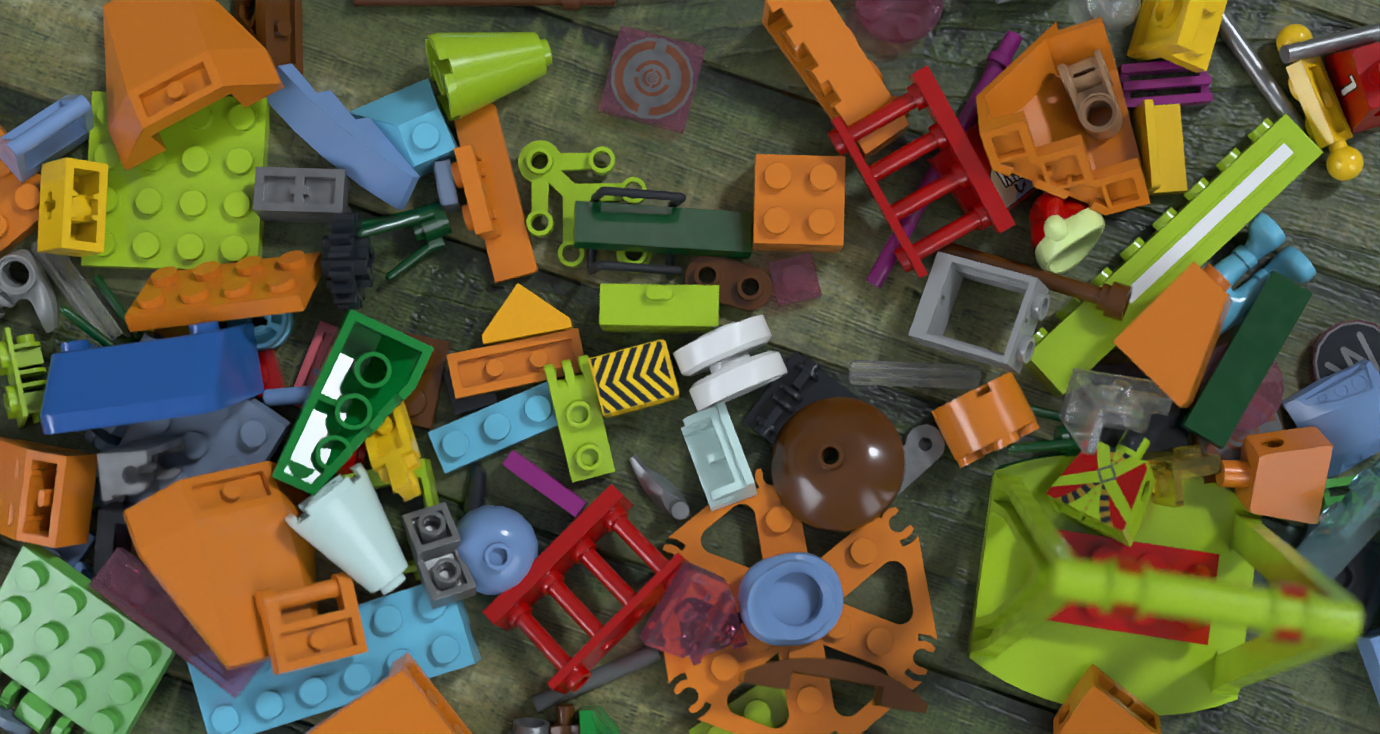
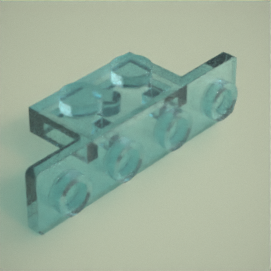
[1295,458,1380,581]

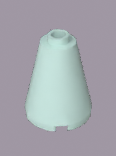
[284,463,408,595]

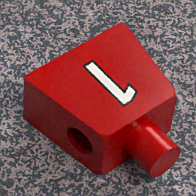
[1324,41,1380,134]

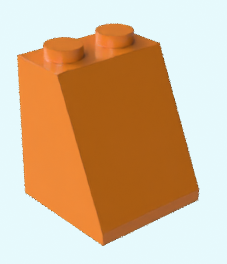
[1113,262,1233,408]

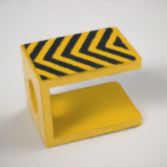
[588,339,680,418]

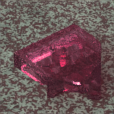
[640,561,748,665]

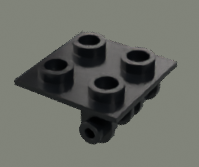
[742,351,862,459]

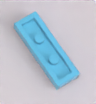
[428,382,557,474]

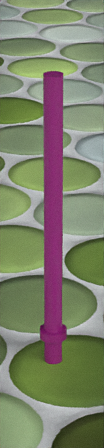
[865,31,1023,289]

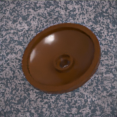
[771,397,906,531]

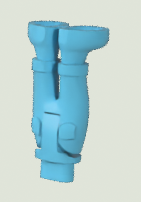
[1213,212,1316,336]

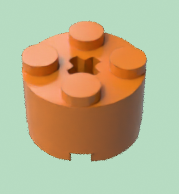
[931,371,1040,468]

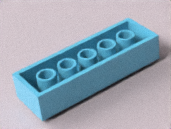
[186,584,481,734]

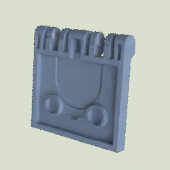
[77,330,292,508]

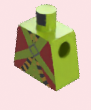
[1046,429,1156,547]

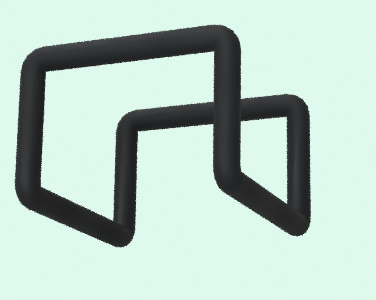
[587,187,686,280]

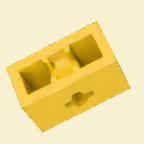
[37,158,108,257]

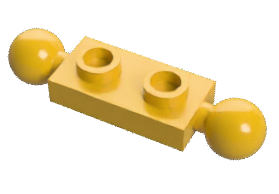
[1276,24,1364,181]

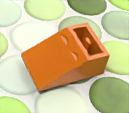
[0,436,98,548]

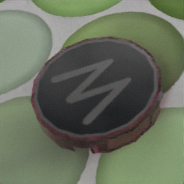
[1309,319,1380,383]

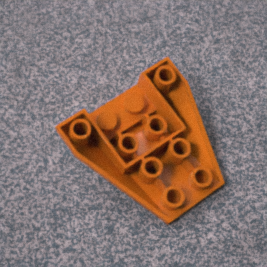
[103,0,284,170]
[123,461,318,670]

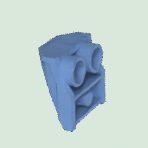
[1280,359,1380,479]

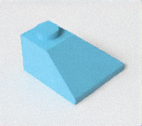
[350,78,458,177]

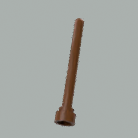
[931,243,1133,321]

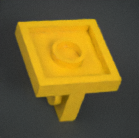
[1127,0,1227,73]

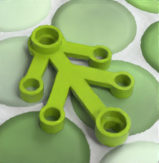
[518,140,652,273]

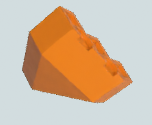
[976,17,1150,216]

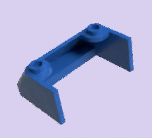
[40,321,264,434]

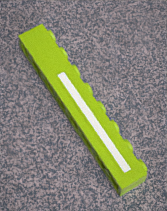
[1023,114,1323,397]

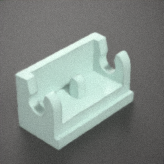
[681,401,758,511]

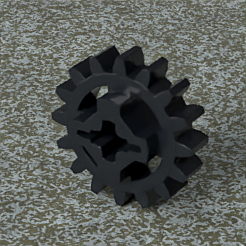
[320,212,375,310]

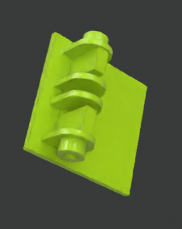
[0,327,47,429]

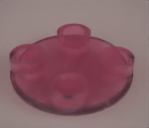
[856,0,944,44]

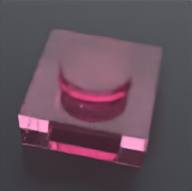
[768,253,822,307]

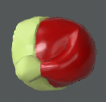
[1029,192,1105,274]

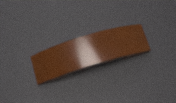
[738,658,928,714]

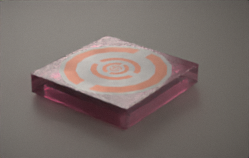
[599,26,706,134]

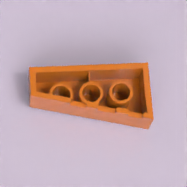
[762,0,909,161]

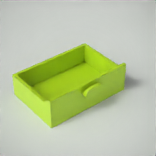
[599,283,719,334]

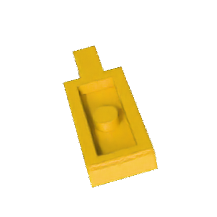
[365,400,422,502]

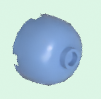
[455,505,538,595]

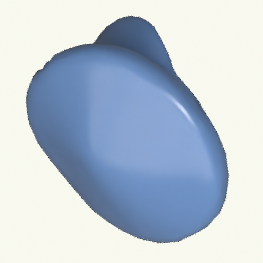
[738,552,843,646]

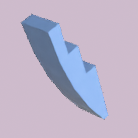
[265,64,420,210]

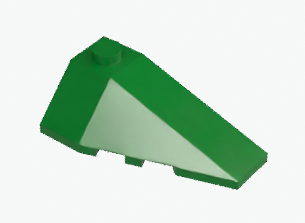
[271,309,434,495]

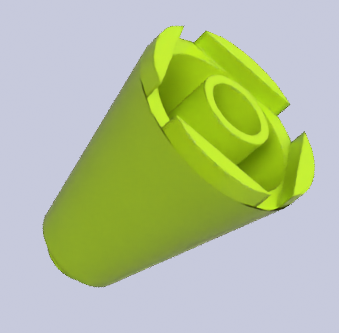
[425,32,552,121]

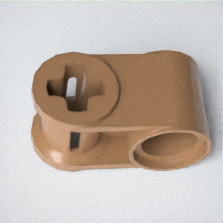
[1057,49,1123,140]

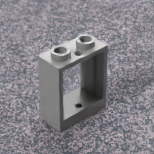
[908,251,1050,374]

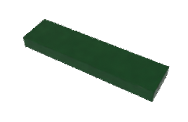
[573,201,752,259]
[1180,270,1313,449]

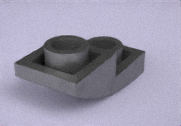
[402,502,476,609]

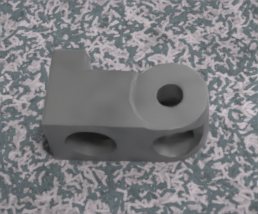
[897,424,945,496]

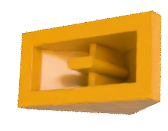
[482,283,574,346]

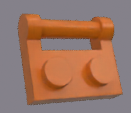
[255,571,368,675]

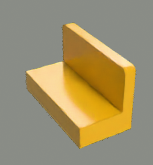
[1132,99,1188,196]

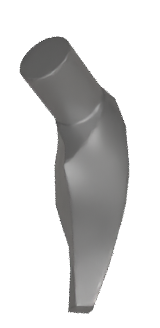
[629,454,692,520]

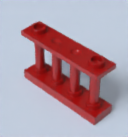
[827,65,1016,278]
[483,484,694,695]

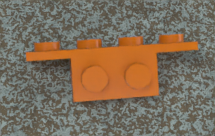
[451,103,538,283]

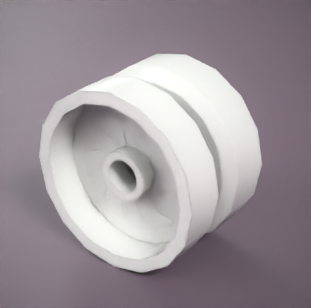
[673,315,788,412]

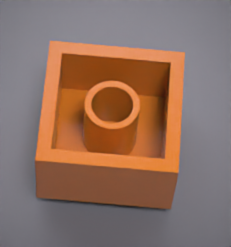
[752,154,846,253]

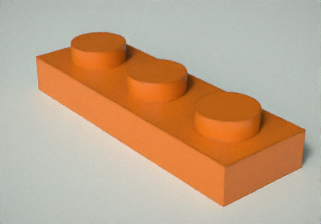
[446,328,584,400]

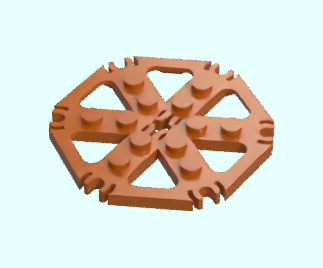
[656,469,937,734]

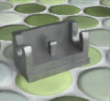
[253,167,352,224]
[97,436,185,501]

